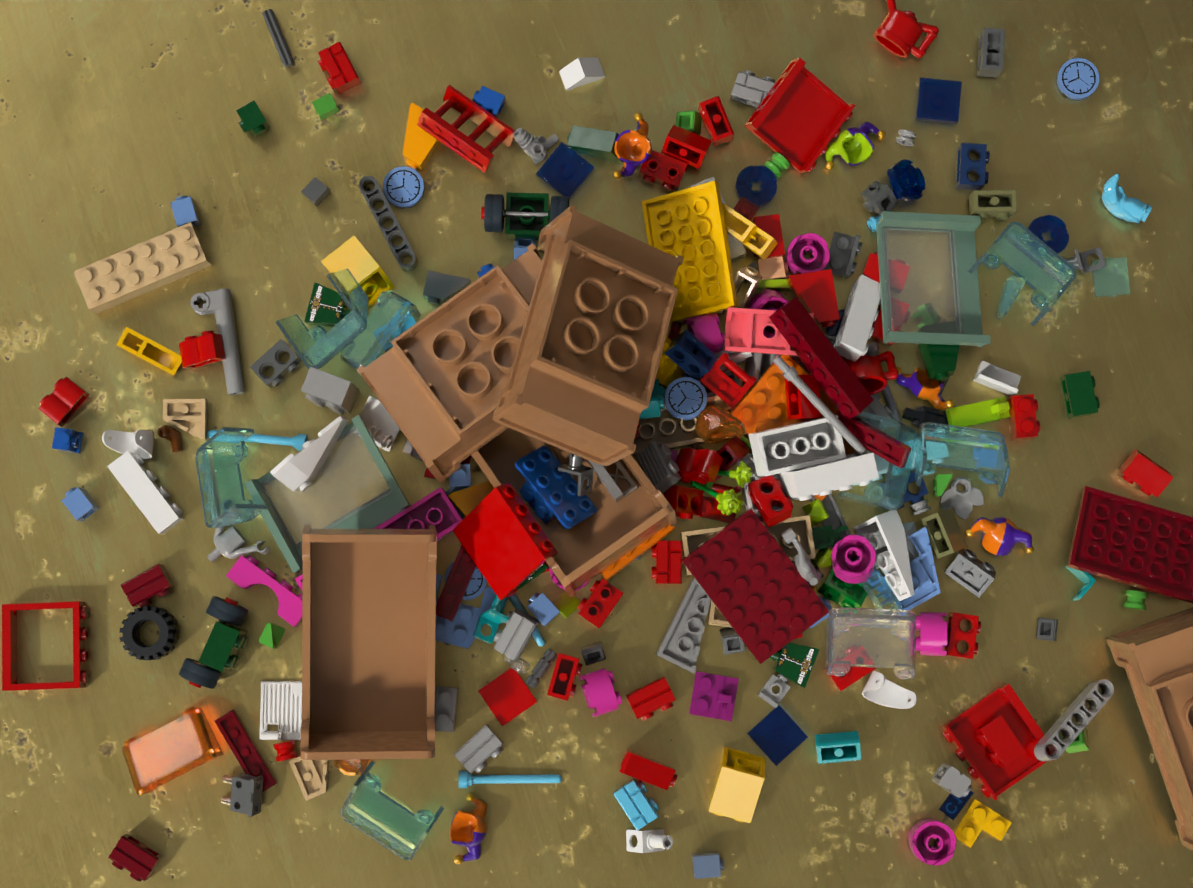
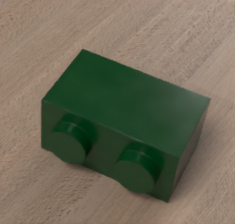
[1060,371,1100,419]

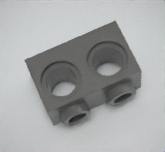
[977,28,1005,78]
[250,339,301,388]

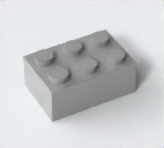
[301,366,359,415]

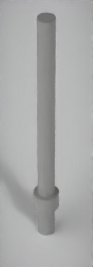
[772,355,866,454]

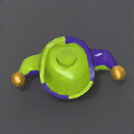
[825,122,886,169]

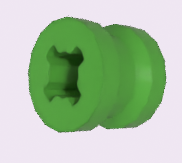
[764,152,790,178]
[1124,590,1148,610]

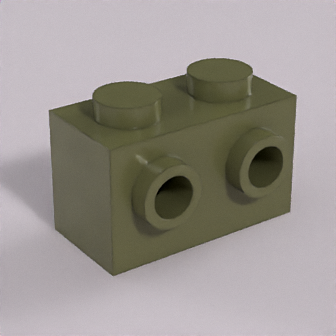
[969,190,1017,220]
[921,507,968,559]

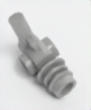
[513,127,559,164]

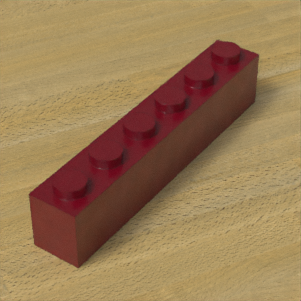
[769,297,874,420]

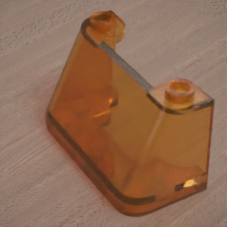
[121,707,224,797]

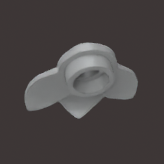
[941,477,984,520]

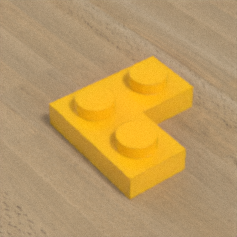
[953,798,1012,848]

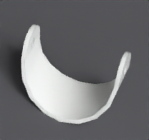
[102,429,154,460]
[862,671,917,709]

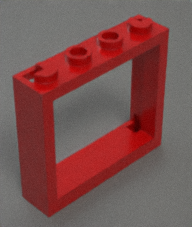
[2,601,89,691]

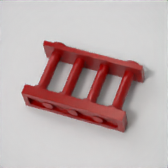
[417,85,515,173]

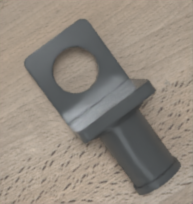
[1056,247,1106,275]
[558,453,593,496]

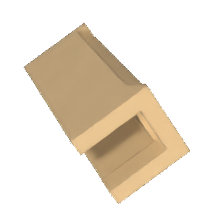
[717,266,763,316]

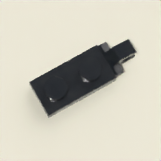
[902,406,961,438]

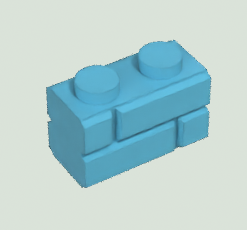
[613,778,660,831]

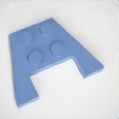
[866,526,941,614]
[435,574,495,649]

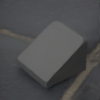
[301,177,330,206]
[720,627,745,655]

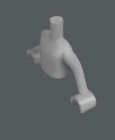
[207,500,270,562]
[781,528,824,585]

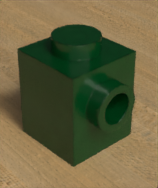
[236,100,270,137]

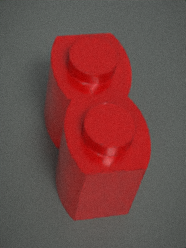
[179,331,226,369]
[39,377,90,427]
[675,448,723,484]

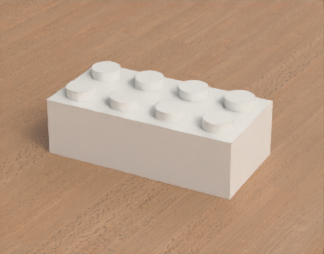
[749,415,846,476]
[779,453,879,501]

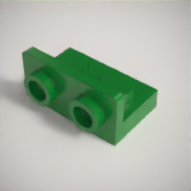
[818,568,872,614]

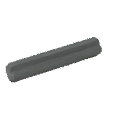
[262,9,295,68]

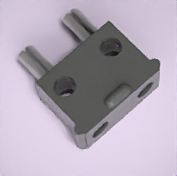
[221,773,263,817]

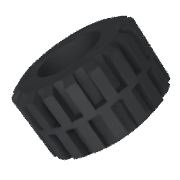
[119,606,179,660]

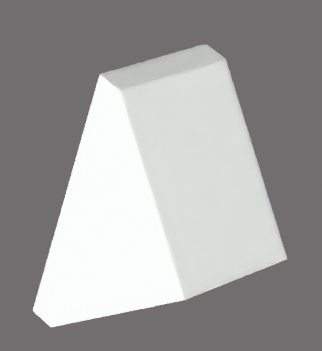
[559,57,605,91]

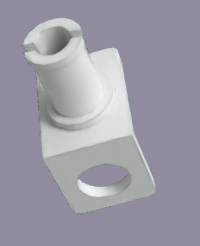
[626,829,673,853]

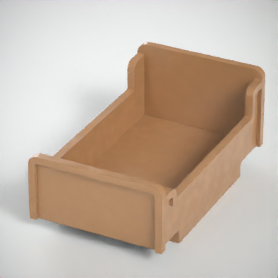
[492,205,684,466]
[356,243,542,484]
[472,428,677,597]
[301,525,437,760]
[1106,607,1193,851]

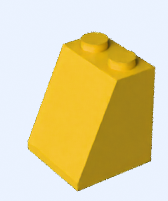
[321,236,395,313]
[708,746,766,823]

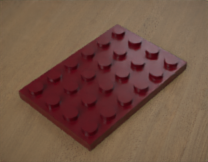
[1067,486,1193,603]
[682,508,829,664]

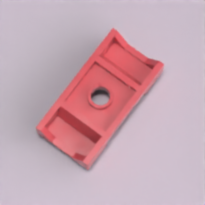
[724,307,814,356]

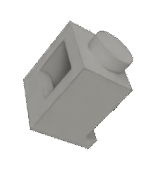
[757,674,791,708]

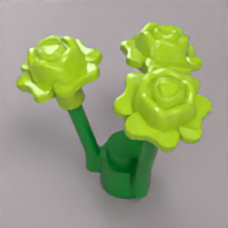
[691,461,752,515]

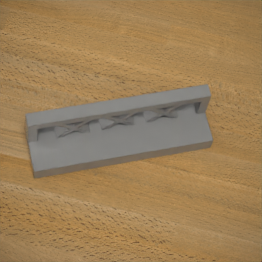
[585,459,638,503]

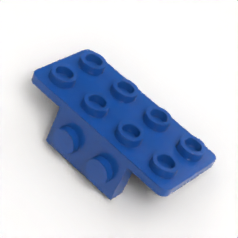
[515,446,597,529]

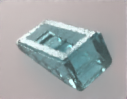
[996,275,1026,320]
[861,570,902,620]

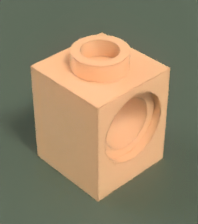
[757,256,788,280]

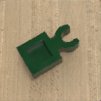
[812,525,847,549]

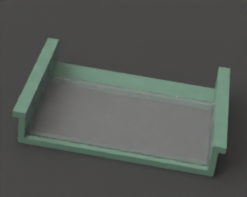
[876,211,991,347]
[244,415,411,573]

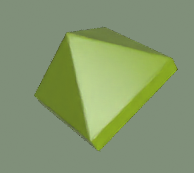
[802,499,829,526]
[811,548,832,568]

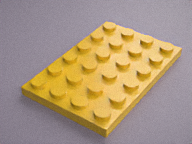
[641,181,738,323]

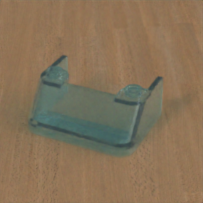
[968,222,1076,326]
[275,268,368,369]
[339,290,421,373]
[837,411,918,511]
[914,422,1011,497]
[195,427,267,528]
[340,760,444,861]

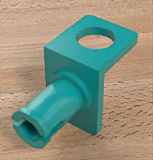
[1066,565,1096,601]
[473,593,509,644]

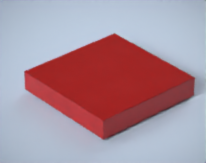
[478,666,538,726]

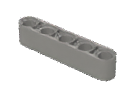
[1034,679,1114,762]

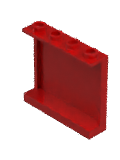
[744,57,856,173]
[452,482,558,600]
[941,683,1053,801]

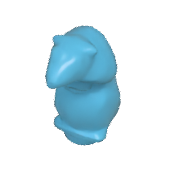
[1102,174,1152,223]

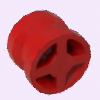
[273,740,298,762]

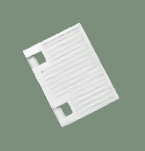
[260,681,302,740]

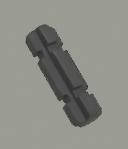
[526,649,557,688]

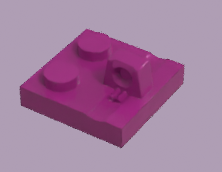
[689,671,739,721]

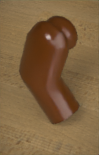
[158,425,183,453]

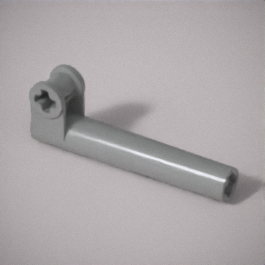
[190,289,245,395]

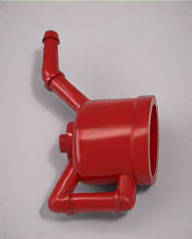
[873,0,939,58]
[799,351,899,395]

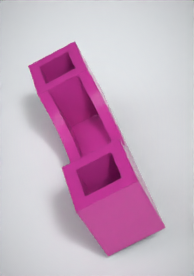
[226,555,302,627]

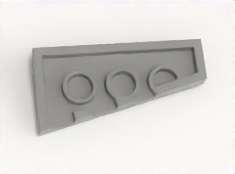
[656,577,711,674]

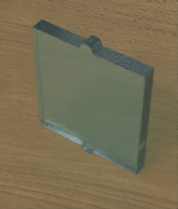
[1091,257,1130,298]

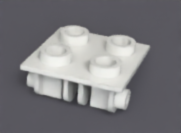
[353,396,400,452]

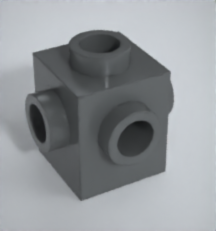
[861,180,899,216]

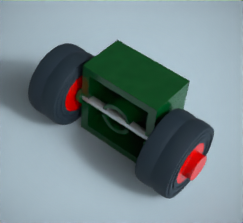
[481,192,569,240]
[179,596,249,689]

